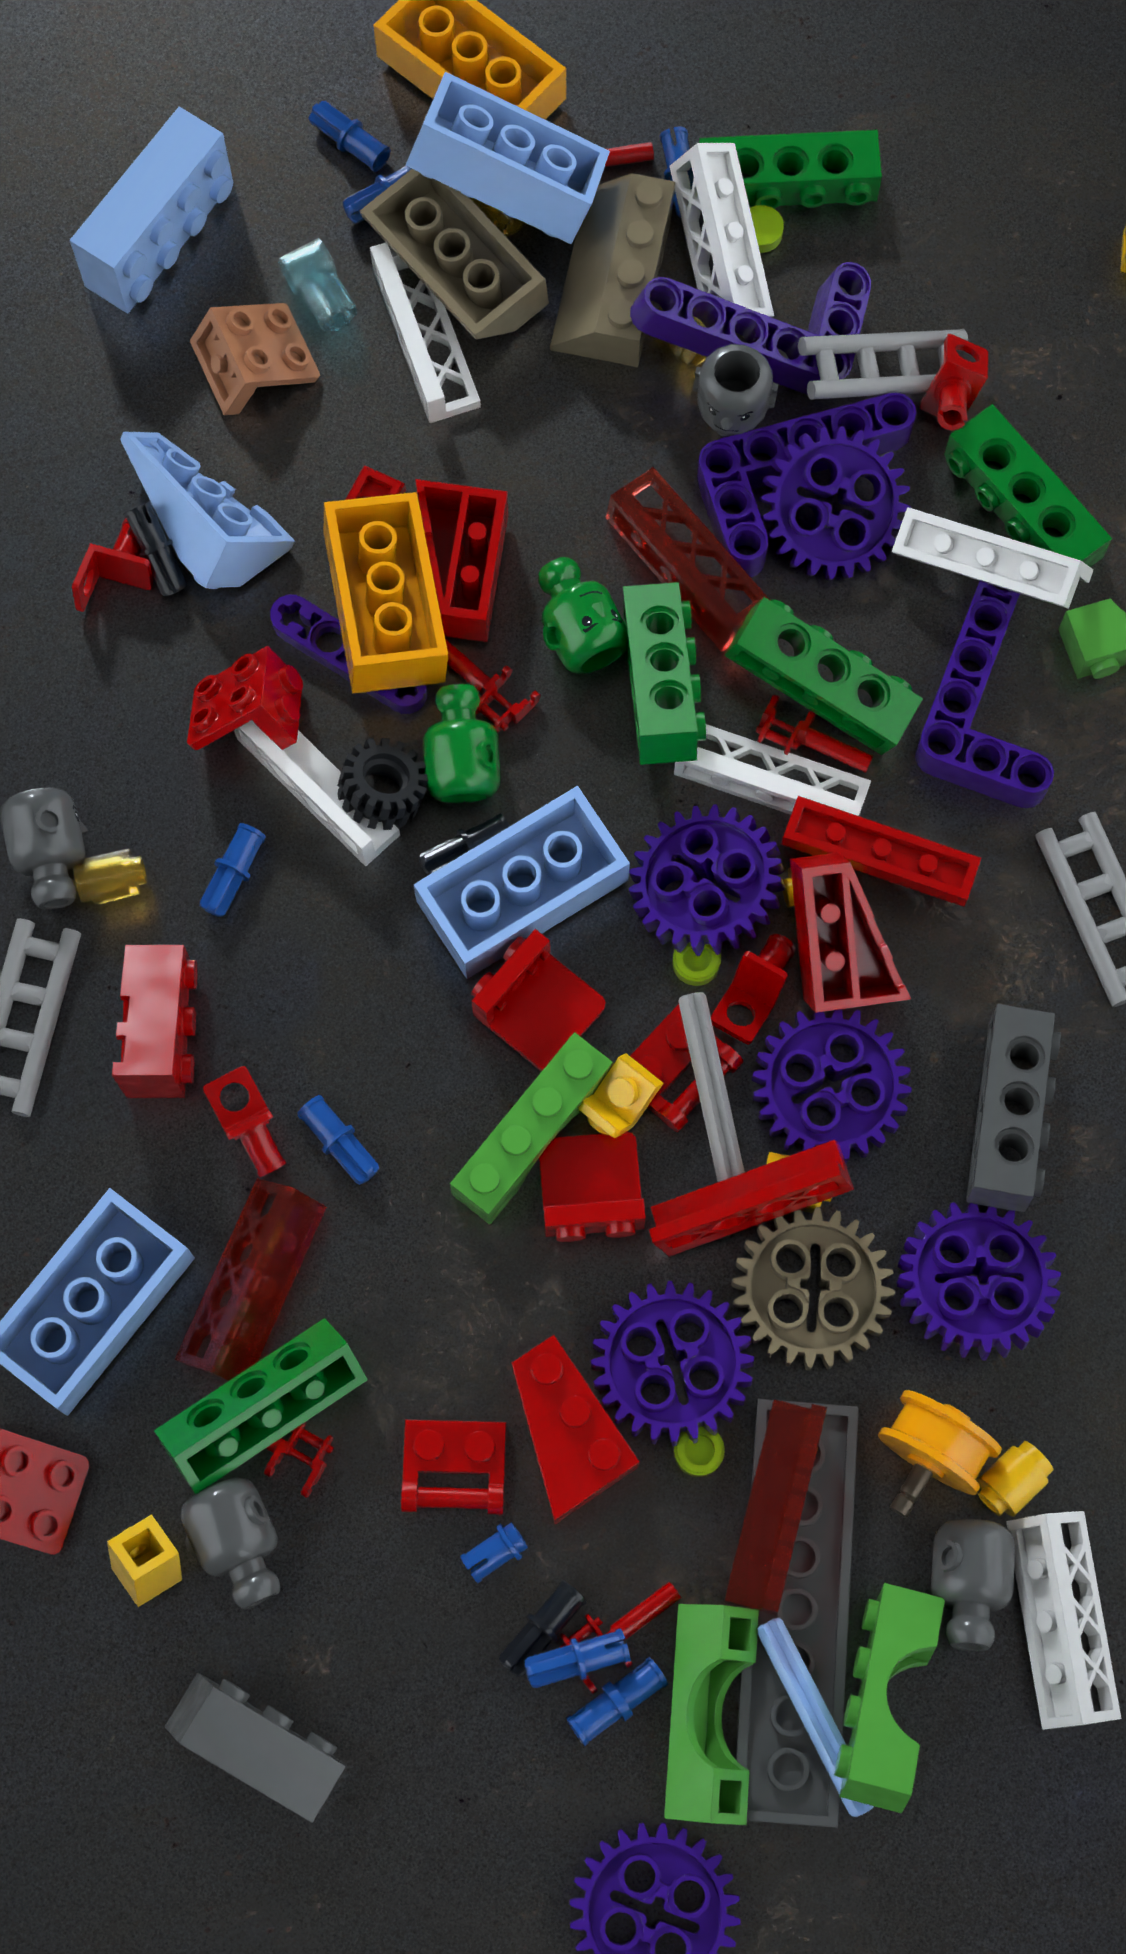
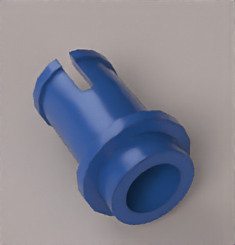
[460,1522,528,1583]

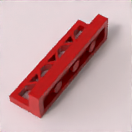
[781,796,981,907]
[649,1139,854,1257]

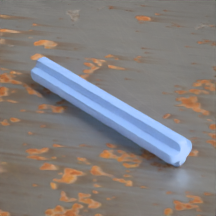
[758,1618,875,1817]

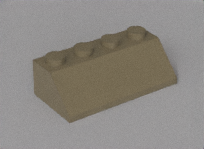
[360,169,549,340]
[550,173,676,367]

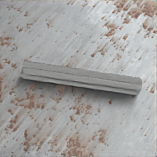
[678,992,745,1182]

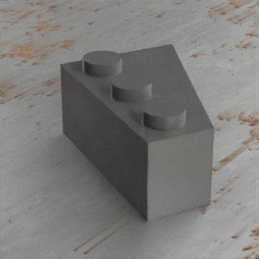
[165,1672,346,1823]

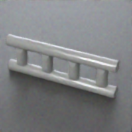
[798,329,968,400]
[1035,812,1126,1007]
[0,918,81,1117]

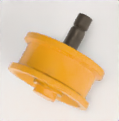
[878,1390,1002,1518]

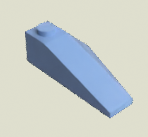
[120,432,295,589]

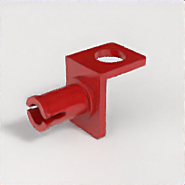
[920,334,988,430]
[72,519,153,612]
[711,934,796,1045]
[203,1066,286,1178]

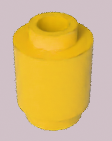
[978,1441,1054,1517]

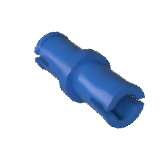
[565,1657,669,1746]

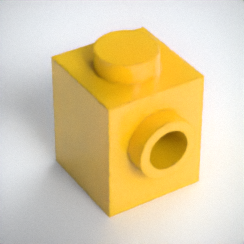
[107,1514,182,1607]

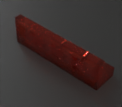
[606,467,770,652]
[174,1178,327,1382]
[724,1399,827,1615]

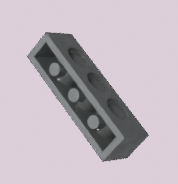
[966,1004,1061,1213]

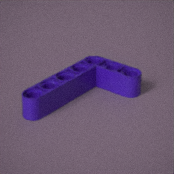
[630,262,871,395]
[697,393,916,579]
[915,581,1054,809]

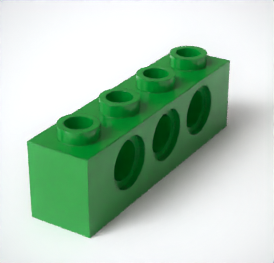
[699,130,882,208]
[944,404,1112,567]
[623,582,706,765]
[724,597,923,755]
[154,1318,368,1494]

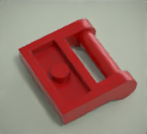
[630,1004,744,1132]
[401,1420,506,1515]

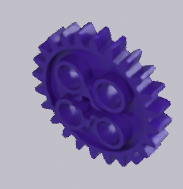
[759,426,911,580]
[629,804,785,956]
[752,1009,912,1163]
[896,1202,1061,1360]
[591,1281,754,1446]
[569,1822,741,1954]

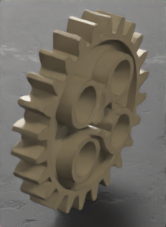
[732,1207,895,1371]

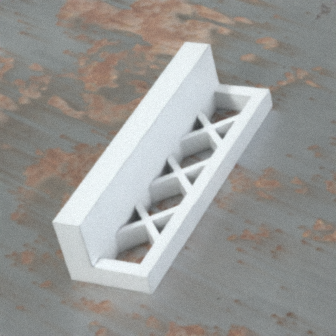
[670,143,774,317]
[370,242,481,424]
[892,507,1094,609]
[234,720,400,866]
[674,724,871,816]
[1006,1511,1121,1730]

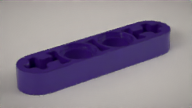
[270,595,427,714]

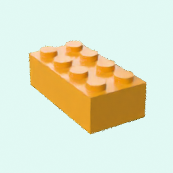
[374,0,566,120]
[323,492,448,694]

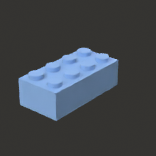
[406,71,610,244]
[70,106,233,314]
[413,786,630,979]
[0,1188,195,1416]

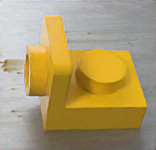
[578,1053,664,1138]

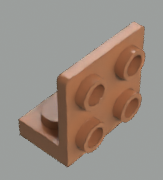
[190,303,320,416]

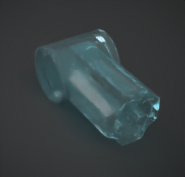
[278,238,357,332]

